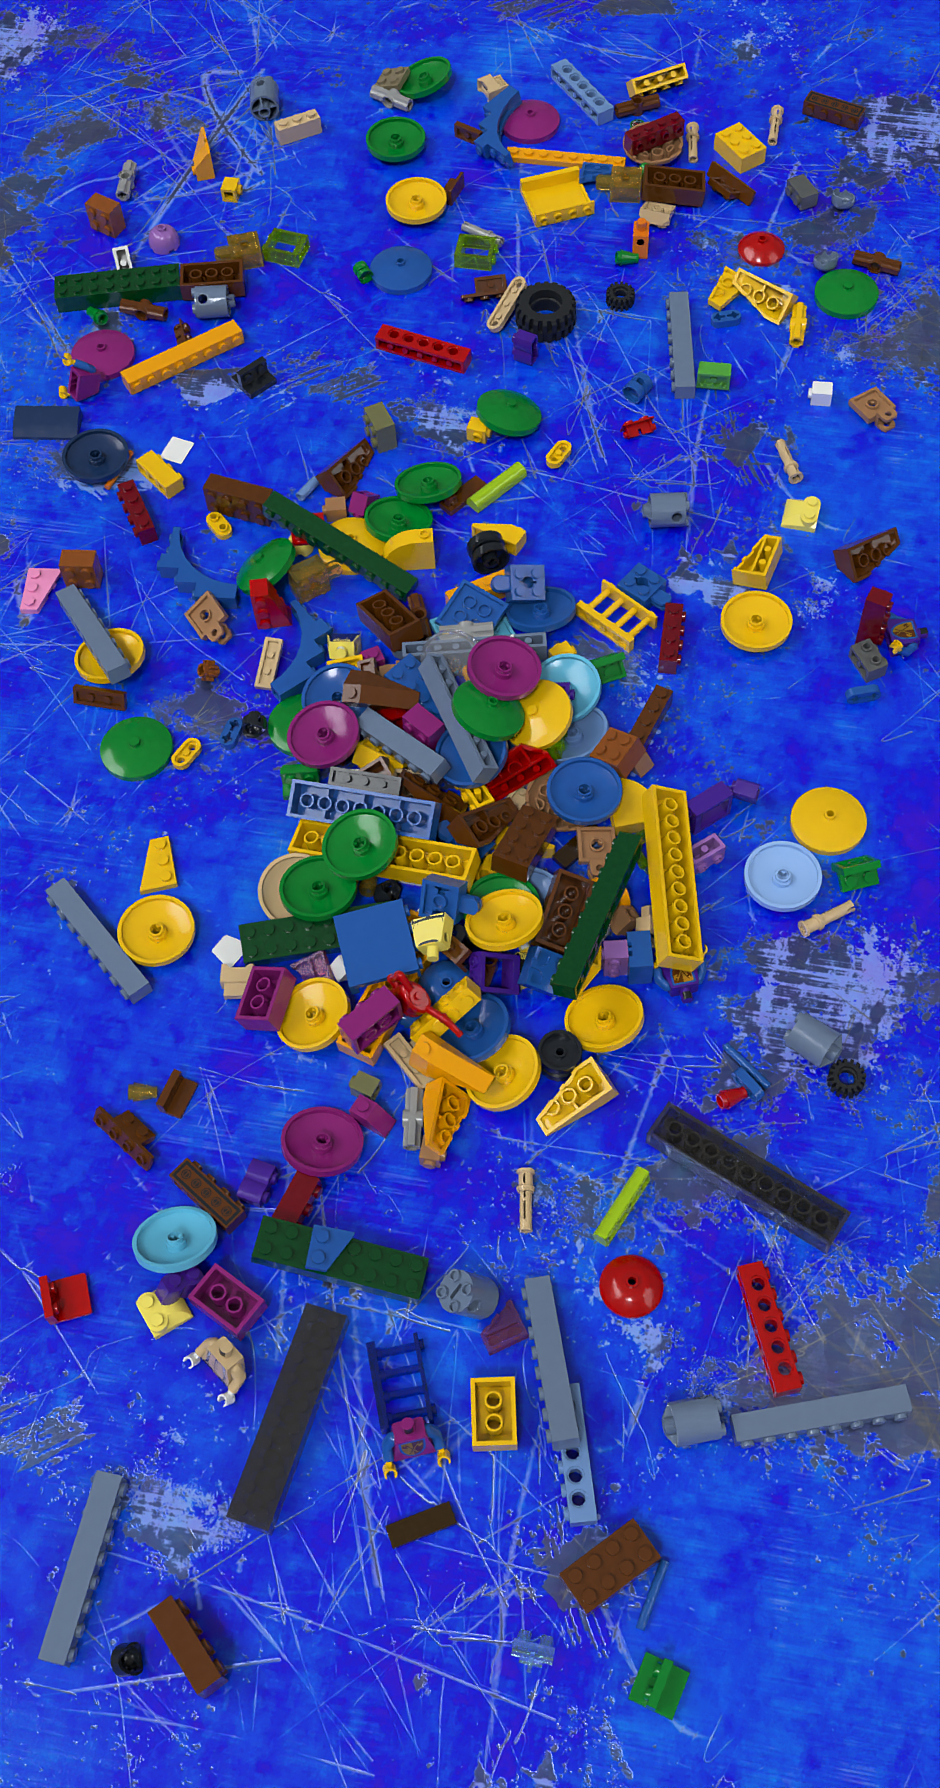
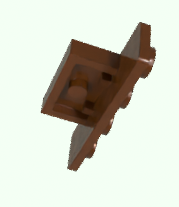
[707,161,756,206]
[460,274,507,302]
[93,1106,156,1171]

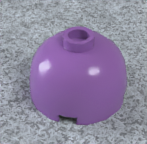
[149,224,180,255]

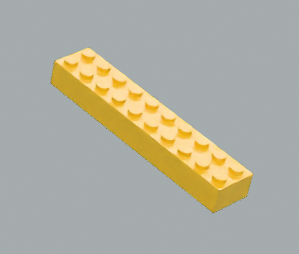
[642,784,704,972]
[287,819,481,893]

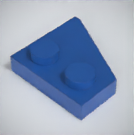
[579,162,613,183]
[305,1224,355,1272]

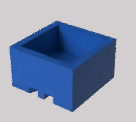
[626,930,654,985]
[517,946,563,997]

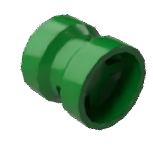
[353,261,373,284]

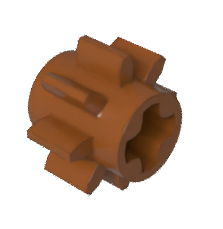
[197,660,220,682]

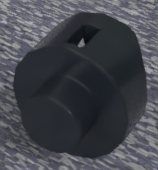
[242,711,267,738]
[373,879,401,903]
[111,1642,143,1677]

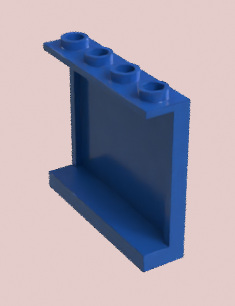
[333,898,424,995]

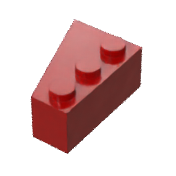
[249,578,293,629]

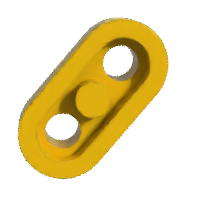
[546,440,571,468]
[206,512,233,540]
[171,738,202,770]

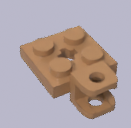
[848,386,897,432]
[184,590,232,645]
[576,827,615,880]

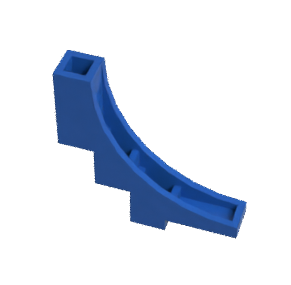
[474,85,522,168]
[157,527,240,609]
[270,599,333,702]

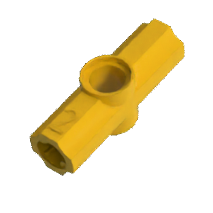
[789,302,807,348]

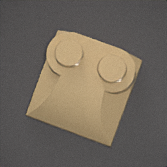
[639,201,676,228]

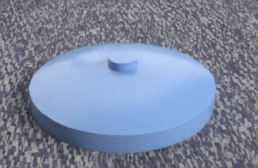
[744,841,822,912]

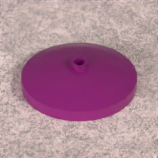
[503,99,560,144]
[71,330,136,380]
[467,635,542,701]
[287,700,360,769]
[281,1107,364,1177]

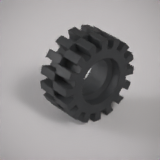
[606,281,635,312]
[827,1059,866,1099]

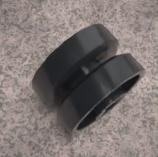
[467,530,510,575]
[538,1030,582,1082]

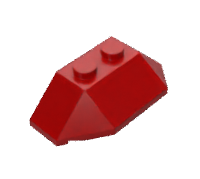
[485,743,557,802]

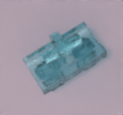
[511,1629,555,1673]

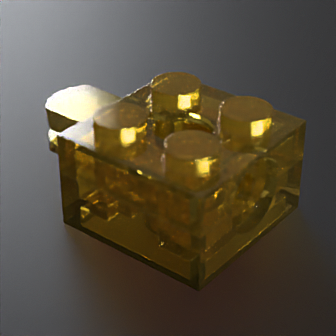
[595,166,642,203]
[214,231,264,270]
[287,554,343,604]

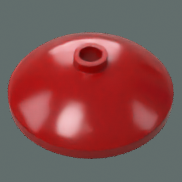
[738,231,785,267]
[599,1255,664,1319]

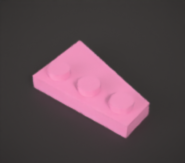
[20,568,62,614]

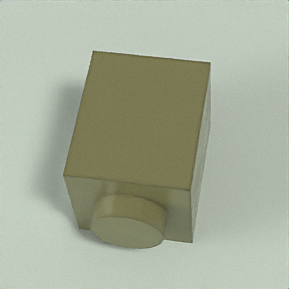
[349,1070,382,1101]

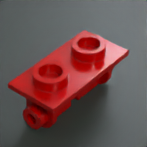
[620,416,656,439]

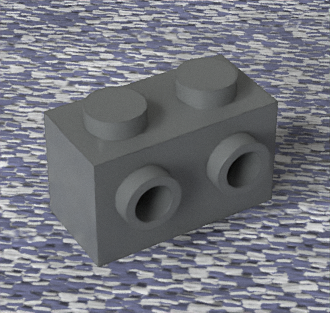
[785,174,819,211]
[848,638,888,683]

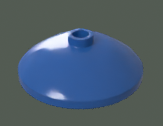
[418,961,470,1006]

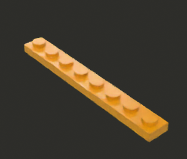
[507,147,626,173]

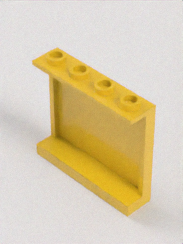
[520,166,595,227]

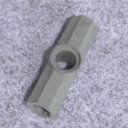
[370,84,413,112]
[116,160,137,201]
[439,621,494,640]
[402,1087,424,1151]

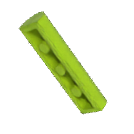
[466,462,527,513]
[592,1167,650,1247]

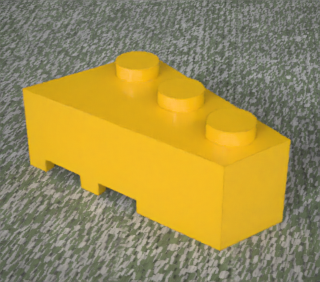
[732,534,783,590]

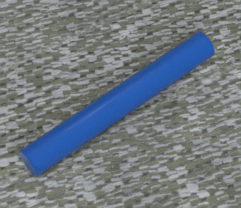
[723,1043,772,1090]
[636,1559,669,1631]

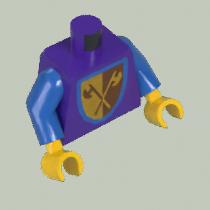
[884,612,928,657]
[653,944,708,1003]

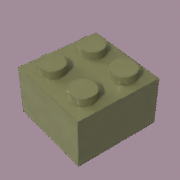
[362,401,397,454]

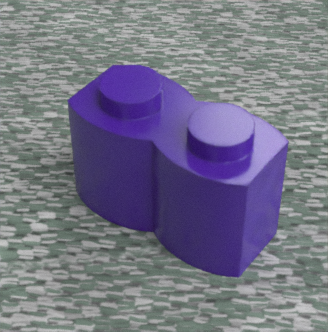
[512,329,538,366]
[731,778,761,804]
[236,1158,279,1208]
[155,1265,204,1305]

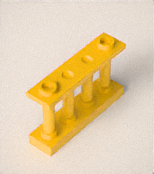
[576,579,658,653]

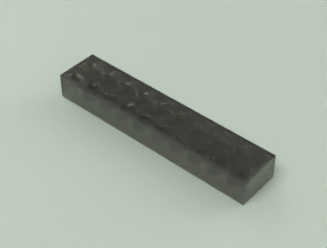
[645,1102,851,1255]
[226,1303,349,1536]

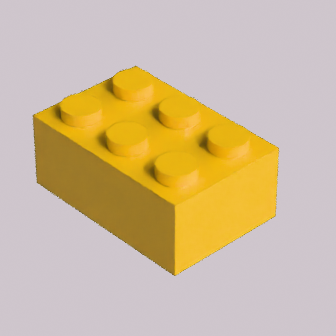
[714,122,767,174]
[470,1376,518,1452]

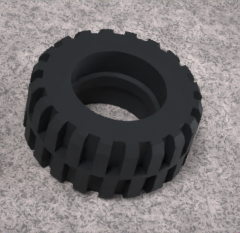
[515,281,576,343]

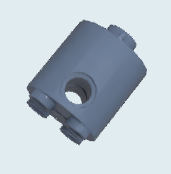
[250,76,279,121]
[191,285,236,319]
[642,492,690,528]
[783,1012,842,1068]
[436,1269,499,1320]
[661,1394,726,1448]

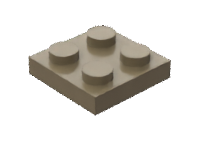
[375,66,411,90]

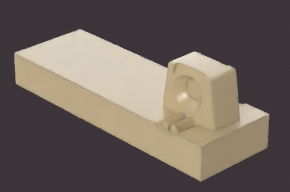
[254,637,284,691]
[383,1032,436,1090]

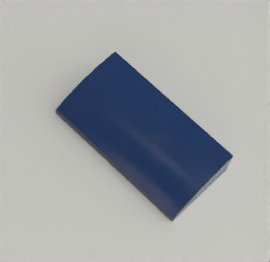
[13,406,83,440]

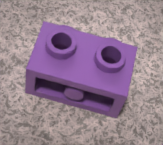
[692,833,726,874]
[601,940,629,977]

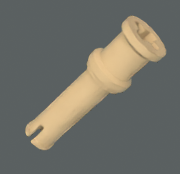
[768,105,784,146]
[686,122,699,163]
[775,439,804,484]
[798,900,855,937]
[516,1168,535,1233]

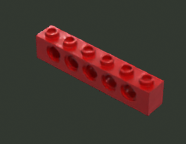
[375,324,472,374]
[735,1261,804,1398]

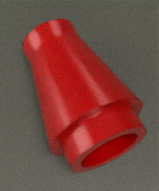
[716,1086,748,1110]

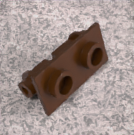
[174,318,192,345]

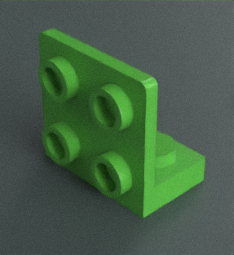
[696,361,732,390]

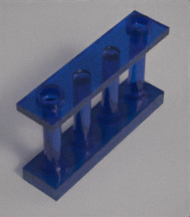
[366,1332,437,1435]

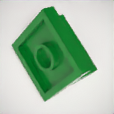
[589,652,627,685]
[280,764,320,800]
[831,855,881,892]
[628,1652,690,1721]

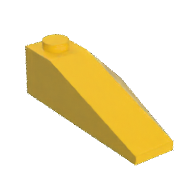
[536,1056,619,1136]

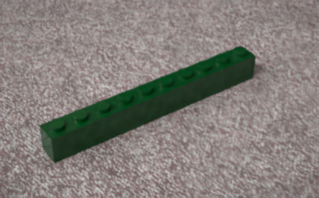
[262,490,418,602]
[550,831,643,1000]

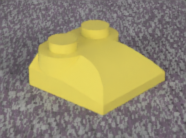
[781,496,821,533]
[135,1290,193,1340]

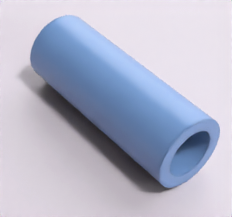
[296,476,320,501]

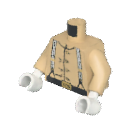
[183,1336,246,1407]

